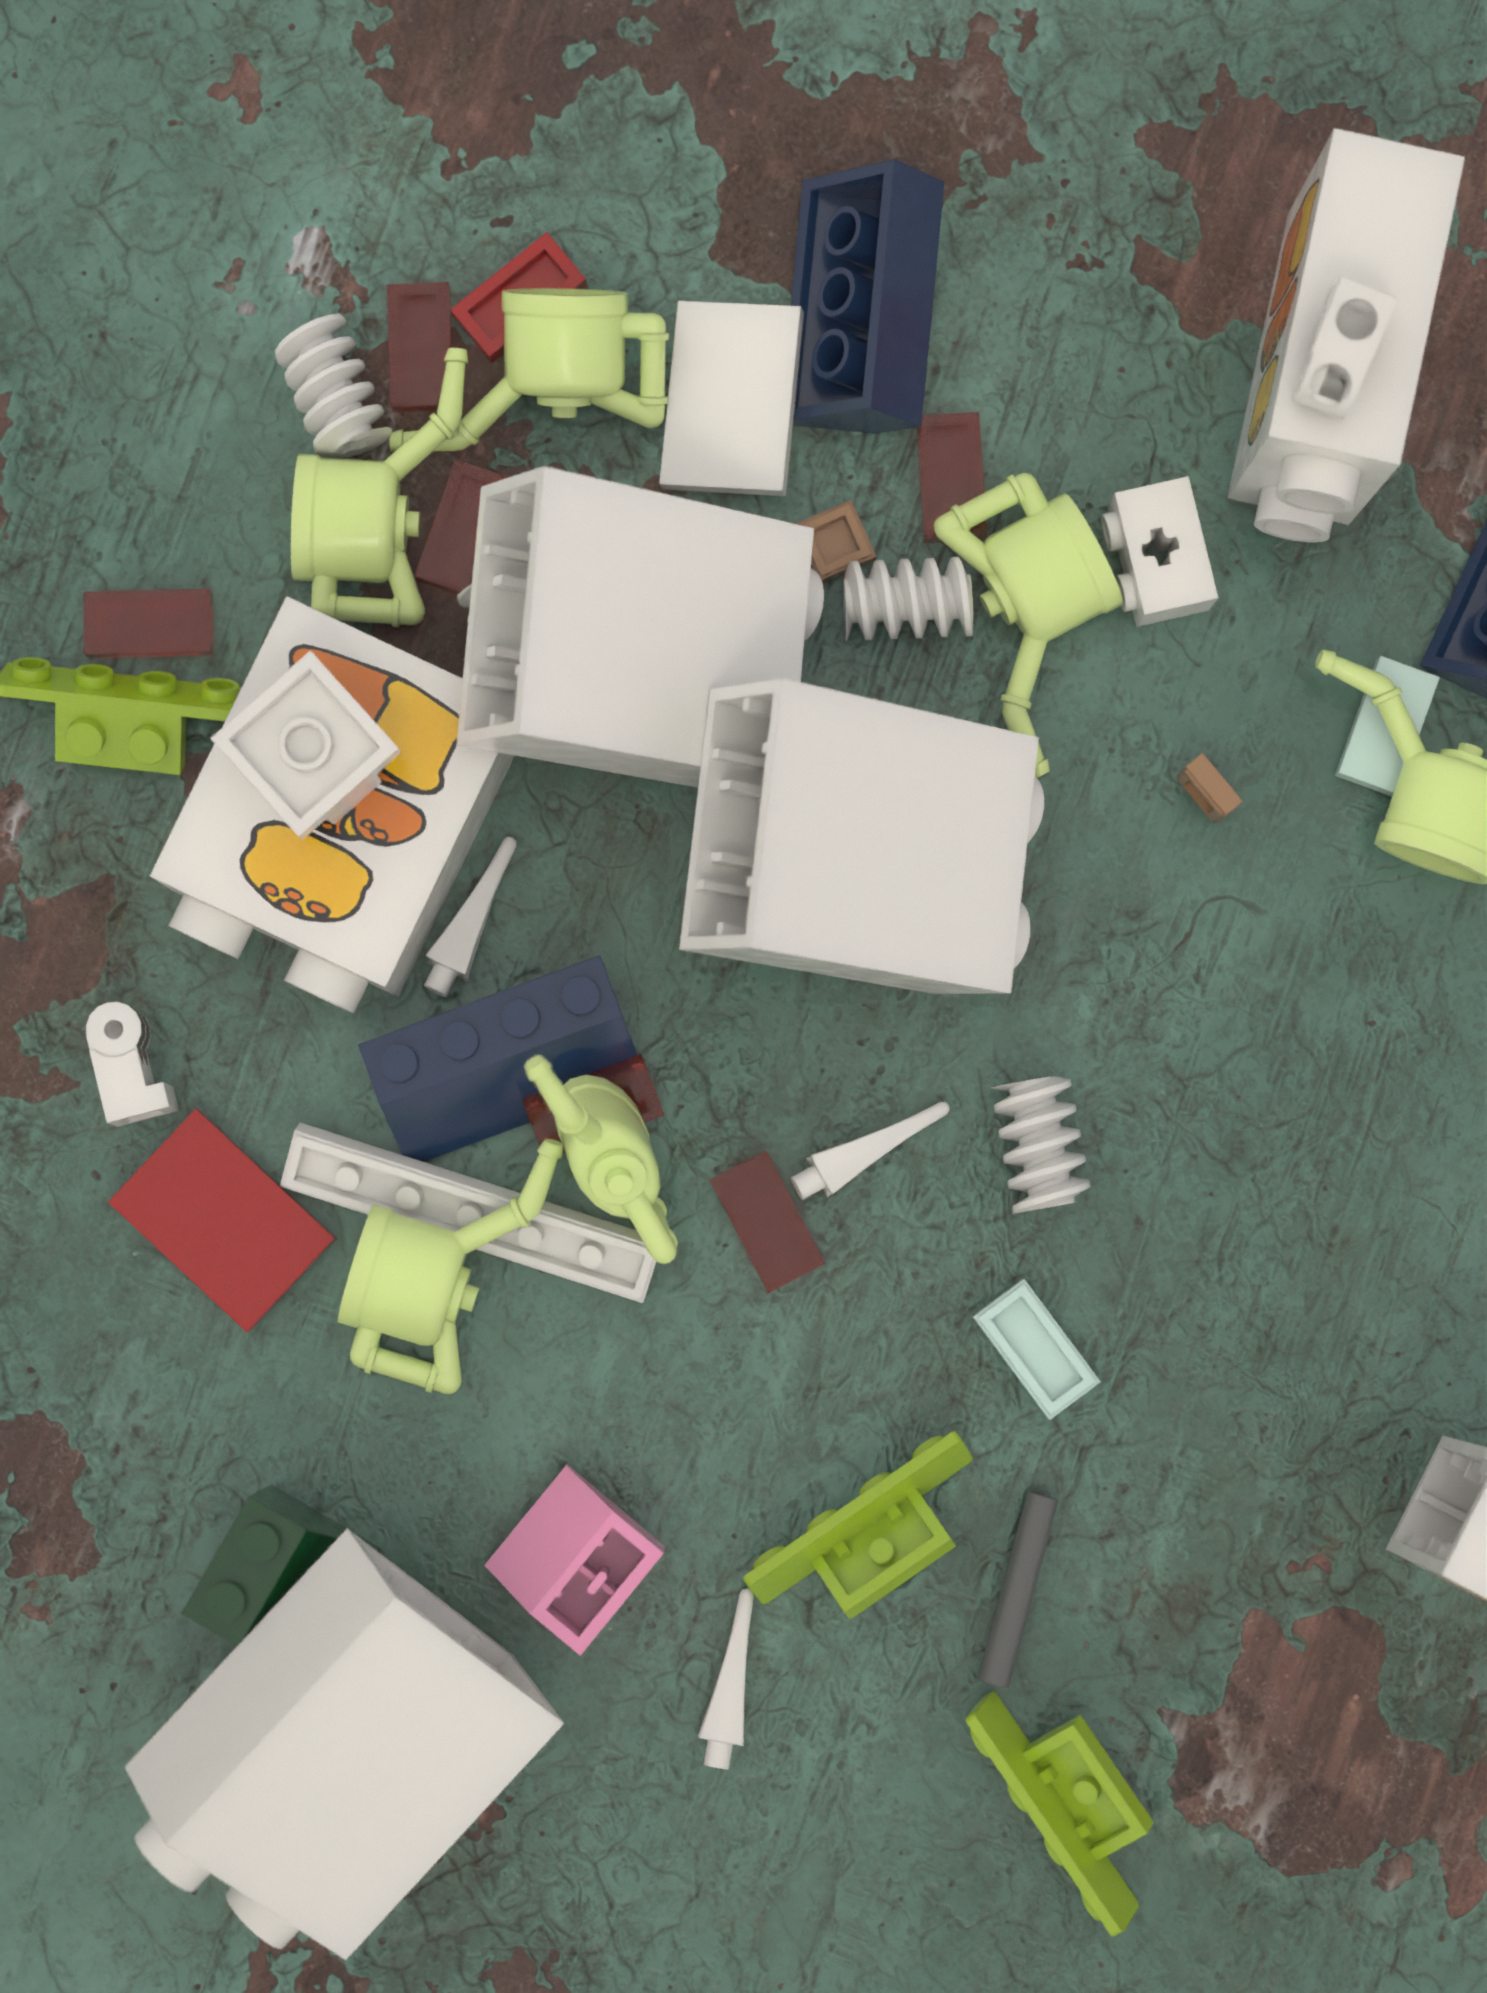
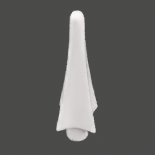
[424,837,517,997]
[791,1102,950,1200]
[698,1588,754,1769]

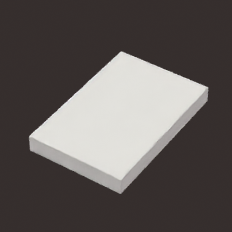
[659,301,804,496]

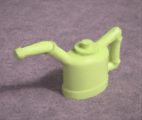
[390,288,669,452]
[291,348,468,628]
[934,473,1123,778]
[1315,649,1487,884]
[525,1055,678,1264]
[337,1139,563,1394]

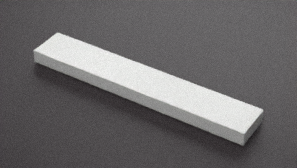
[280,1122,657,1303]

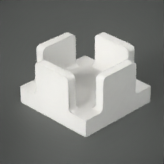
[210,650,401,840]

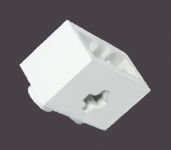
[1101,476,1218,627]

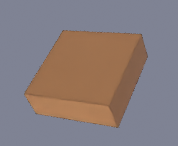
[796,500,876,583]
[1177,753,1243,824]

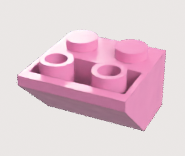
[485,1465,665,1656]

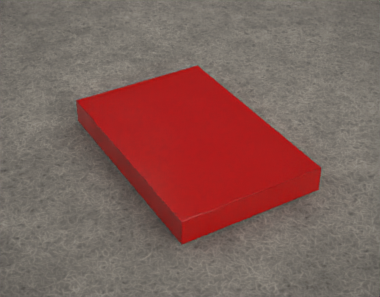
[108,1108,337,1332]

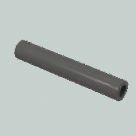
[978,1491,1058,1688]

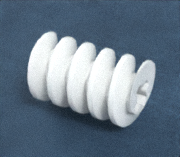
[275,314,392,458]
[843,557,973,641]
[992,1076,1091,1214]

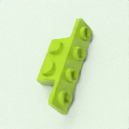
[0,657,242,775]
[743,1431,973,1620]
[966,1691,1154,1937]

